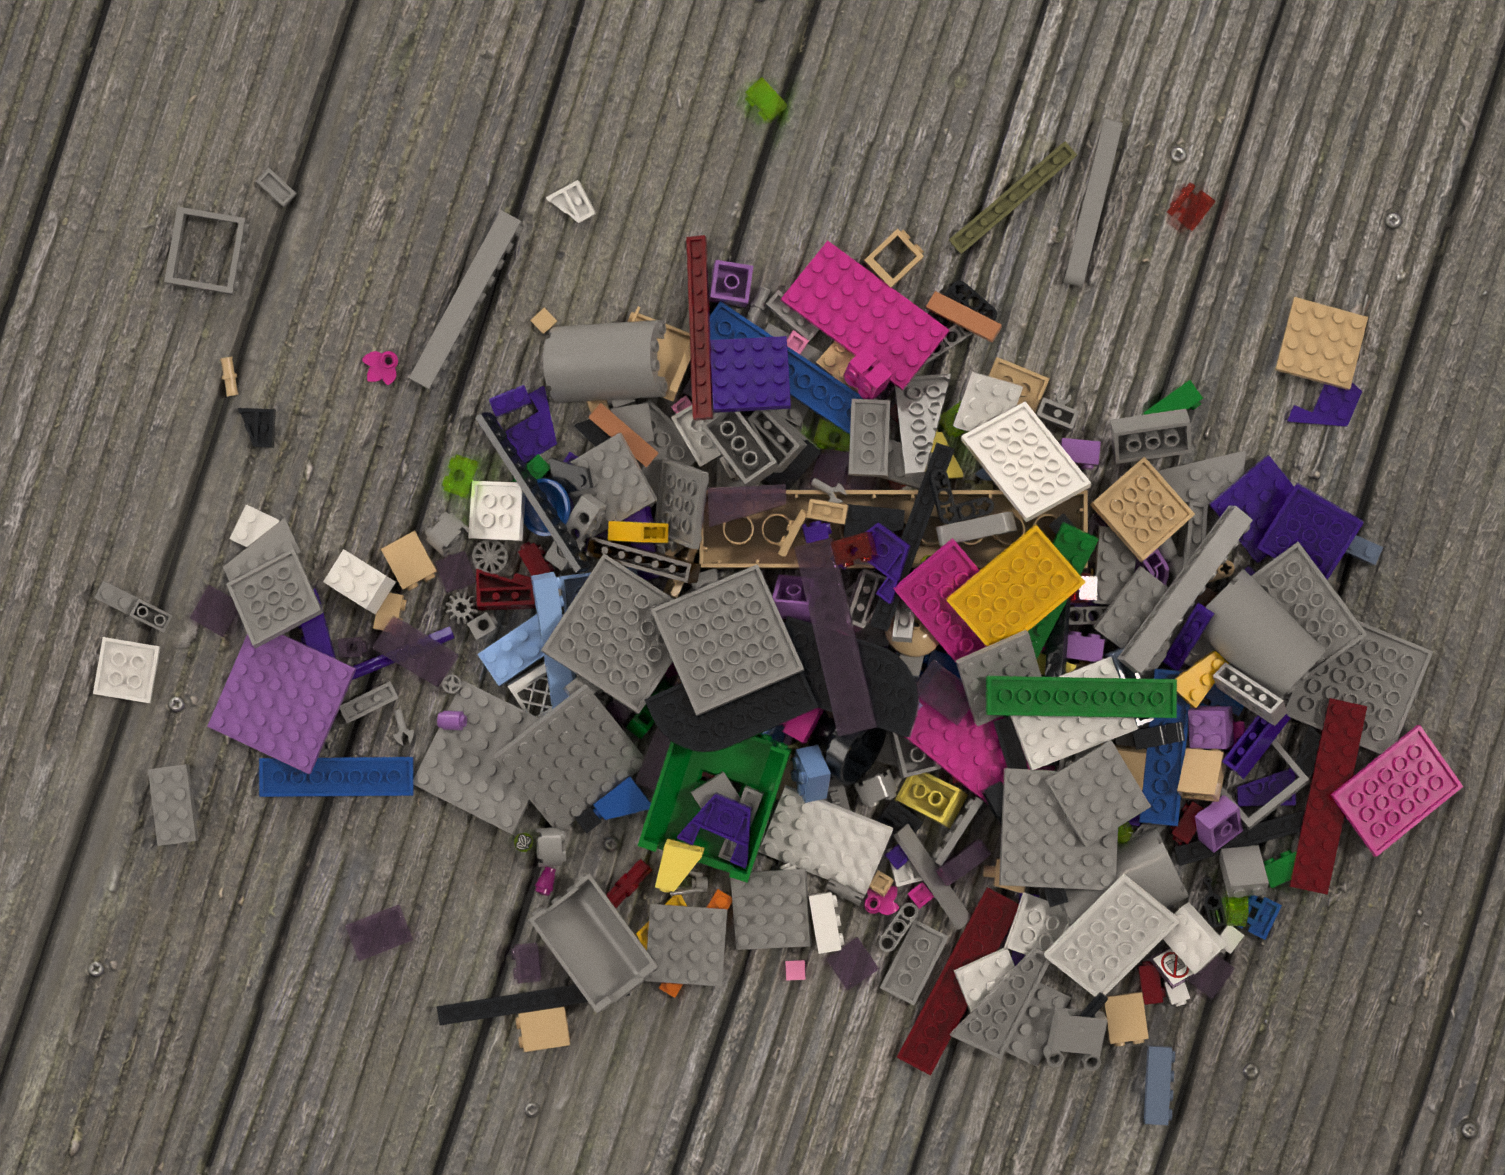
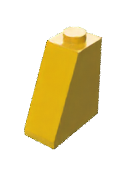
[608,521,669,543]

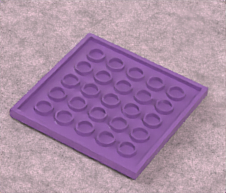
[207,634,357,774]

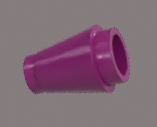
[535,867,556,896]

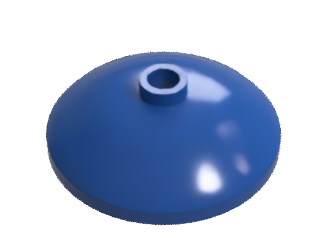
[524,478,570,536]

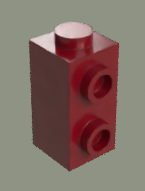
[518,541,555,576]
[1169,801,1204,845]
[1137,960,1166,1005]

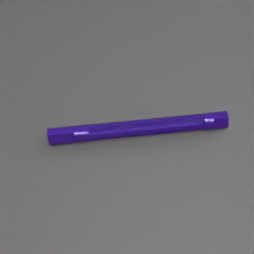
[352,626,455,680]

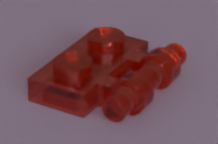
[1166,182,1216,232]

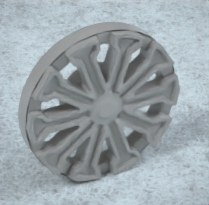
[472,539,508,574]

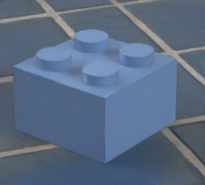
[791,745,831,803]

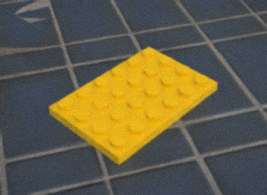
[946,524,1086,646]

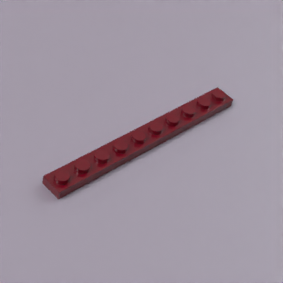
[686,235,713,421]

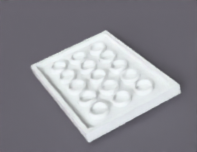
[961,402,1091,522]
[1010,657,1138,770]
[759,785,893,895]
[1044,874,1180,996]

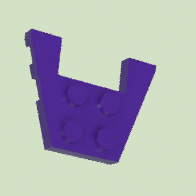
[1287,383,1362,427]
[497,386,557,463]
[830,523,910,604]
[677,792,752,869]

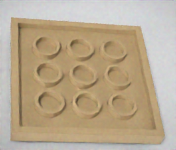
[1275,297,1368,390]
[1090,457,1195,562]

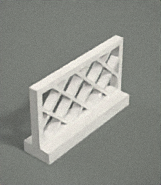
[507,661,579,719]

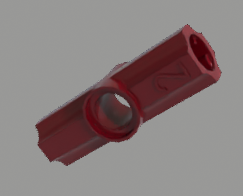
[606,859,652,908]

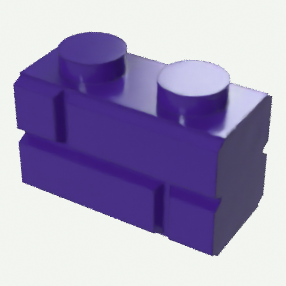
[489,385,532,418]

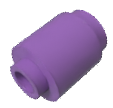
[437,711,467,730]

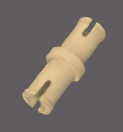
[220,357,239,396]

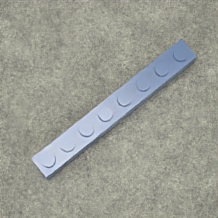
[531,572,576,709]

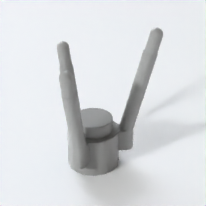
[670,871,708,896]

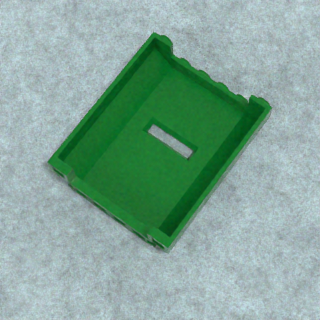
[637,733,792,883]

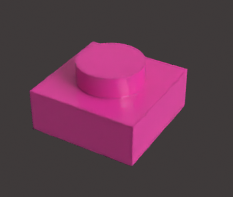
[907,882,934,909]

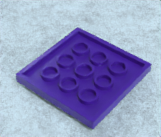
[710,336,791,413]
[1209,455,1294,563]
[1257,482,1364,580]

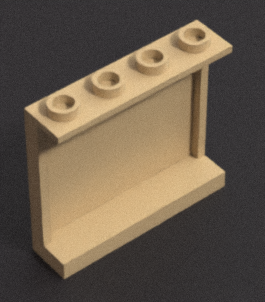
[628,306,691,402]

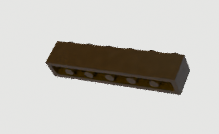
[586,536,701,583]

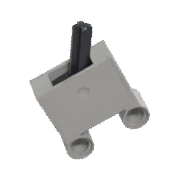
[1043,992,1108,1071]

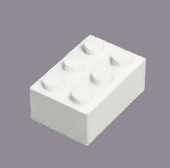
[323,549,396,614]
[808,891,844,954]
[1163,902,1228,974]

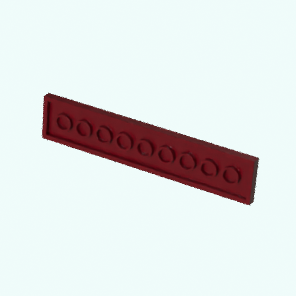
[1289,698,1367,895]
[897,887,1019,1076]

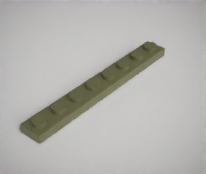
[949,141,1077,255]

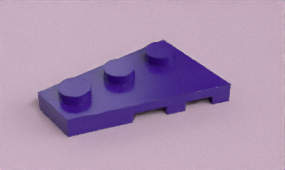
[1237,768,1296,807]

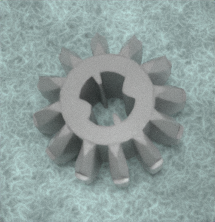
[446,592,478,624]

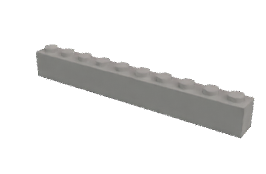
[409,210,523,391]
[1117,506,1253,674]

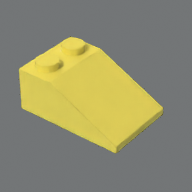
[896,772,968,829]

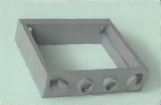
[164,207,249,295]
[1220,739,1309,830]

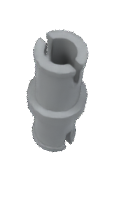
[746,286,771,325]
[825,878,865,906]

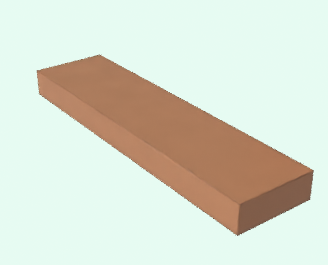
[926,291,1002,343]
[588,403,659,468]

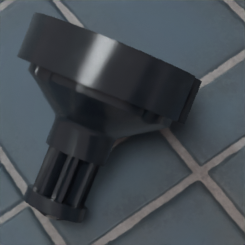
[812,714,887,785]

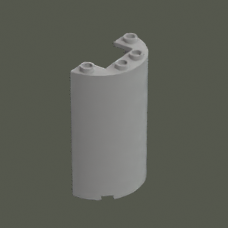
[543,320,667,403]
[1201,569,1326,699]
[1060,827,1189,927]
[529,873,659,1013]

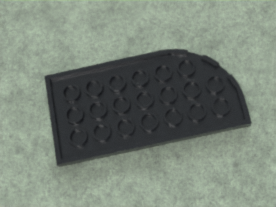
[785,616,919,738]
[644,671,819,752]

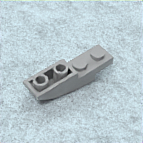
[94,581,173,633]

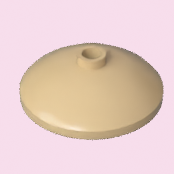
[885,613,939,657]

